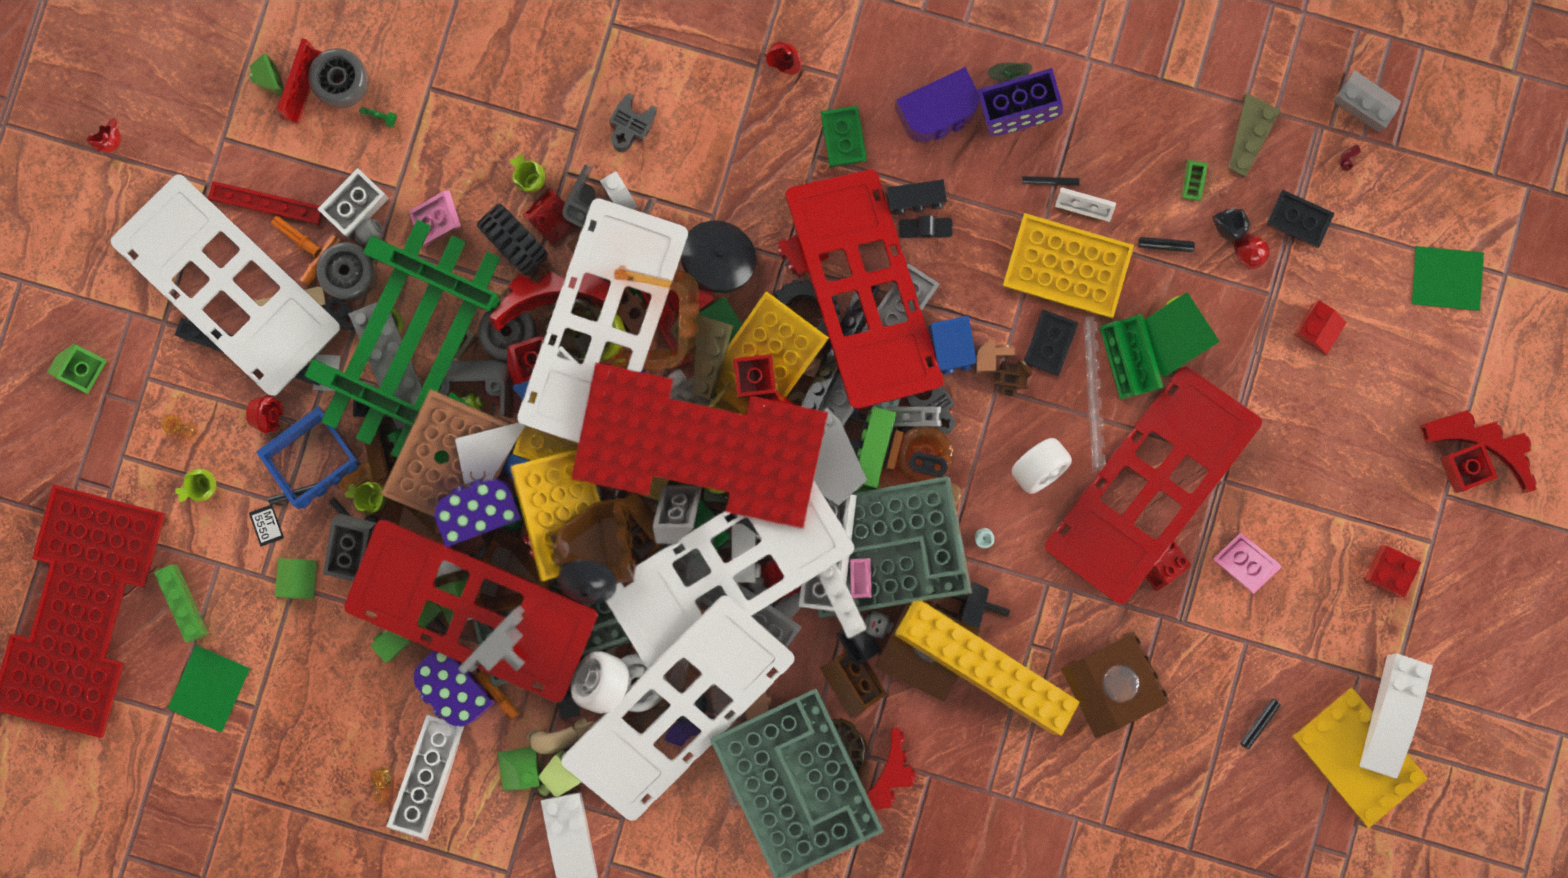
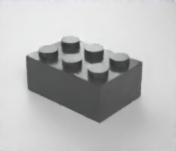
[323,513,376,582]

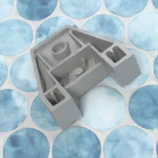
[814,408,867,506]

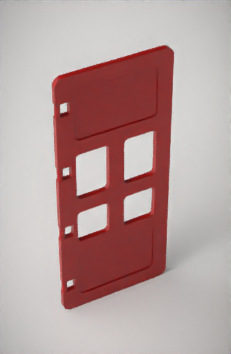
[785,169,943,409]
[1045,367,1262,605]
[344,520,598,702]

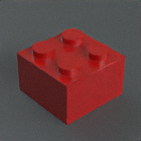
[1364,545,1421,597]

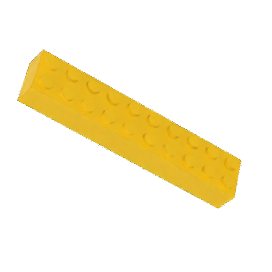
[895,601,1080,736]

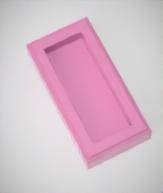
[850,558,871,598]

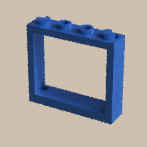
[256,406,362,509]

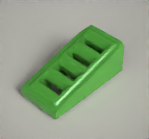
[1182,160,1208,201]

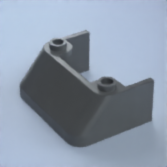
[563,164,658,232]
[438,360,513,418]

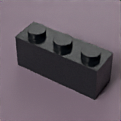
[886,179,947,215]

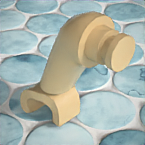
[527,717,595,755]

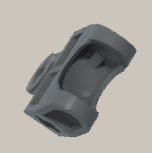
[609,93,657,152]
[906,386,955,435]

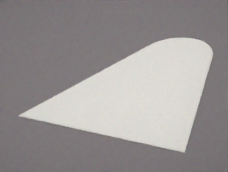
[455,422,526,487]

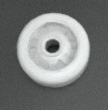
[1012,438,1072,494]
[571,651,629,714]
[621,653,667,712]

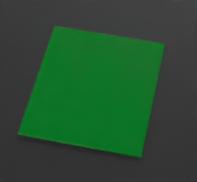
[1411,246,1484,311]
[1144,292,1220,377]
[167,645,250,733]

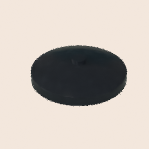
[680,220,756,293]

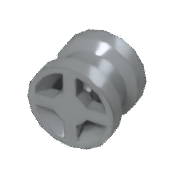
[746,577,768,596]

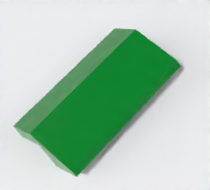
[1099,314,1163,400]

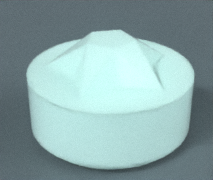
[974,528,995,548]

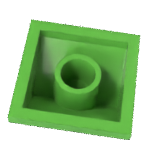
[275,558,317,599]

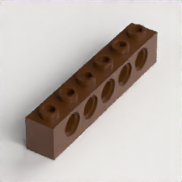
[567,233,648,335]

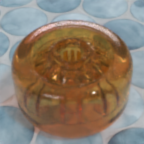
[896,426,954,482]

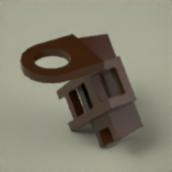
[994,359,1033,396]

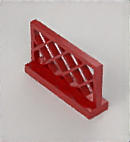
[277,38,322,124]

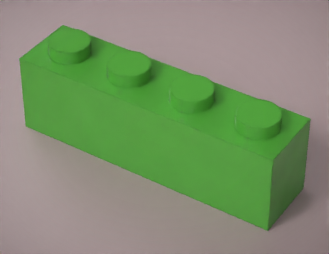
[857,407,896,489]
[154,564,209,643]
[370,600,443,663]

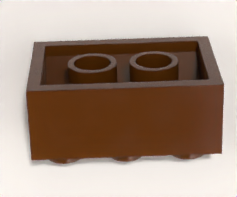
[361,418,397,482]
[623,492,665,564]
[820,651,887,718]

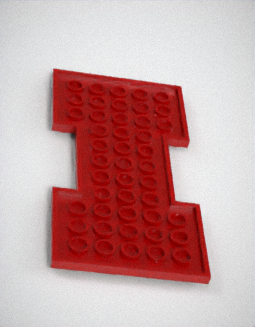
[571,363,828,529]
[0,484,166,738]

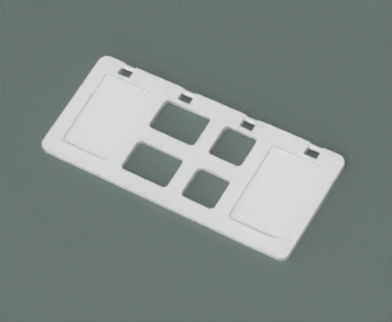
[111,175,340,396]
[518,199,688,443]
[606,481,854,669]
[562,596,794,821]

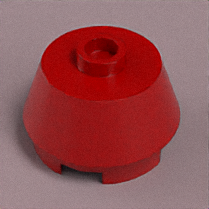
[246,395,283,433]

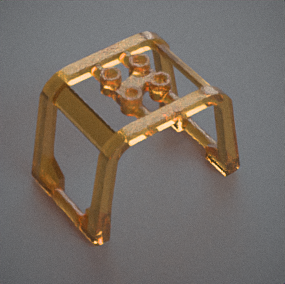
[612,265,699,370]

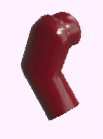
[1340,145,1361,171]

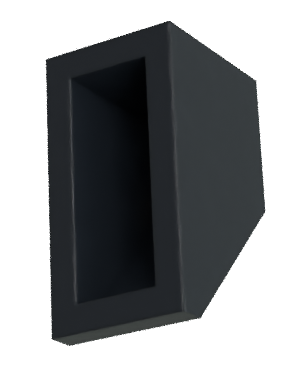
[836,629,882,666]

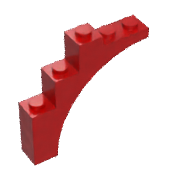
[489,271,611,331]
[1419,410,1537,493]
[866,727,916,810]

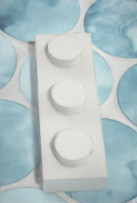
[1055,187,1116,222]

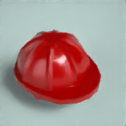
[766,41,802,75]
[86,118,121,153]
[1234,233,1270,269]

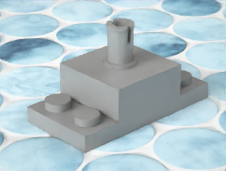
[458,605,525,674]

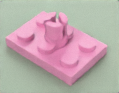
[409,190,461,246]
[1213,533,1281,594]

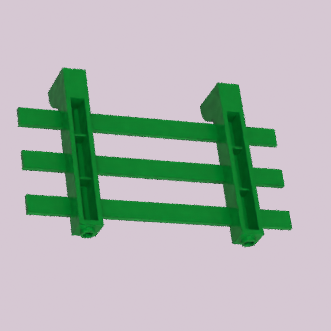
[305,219,501,458]

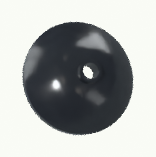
[557,559,617,604]

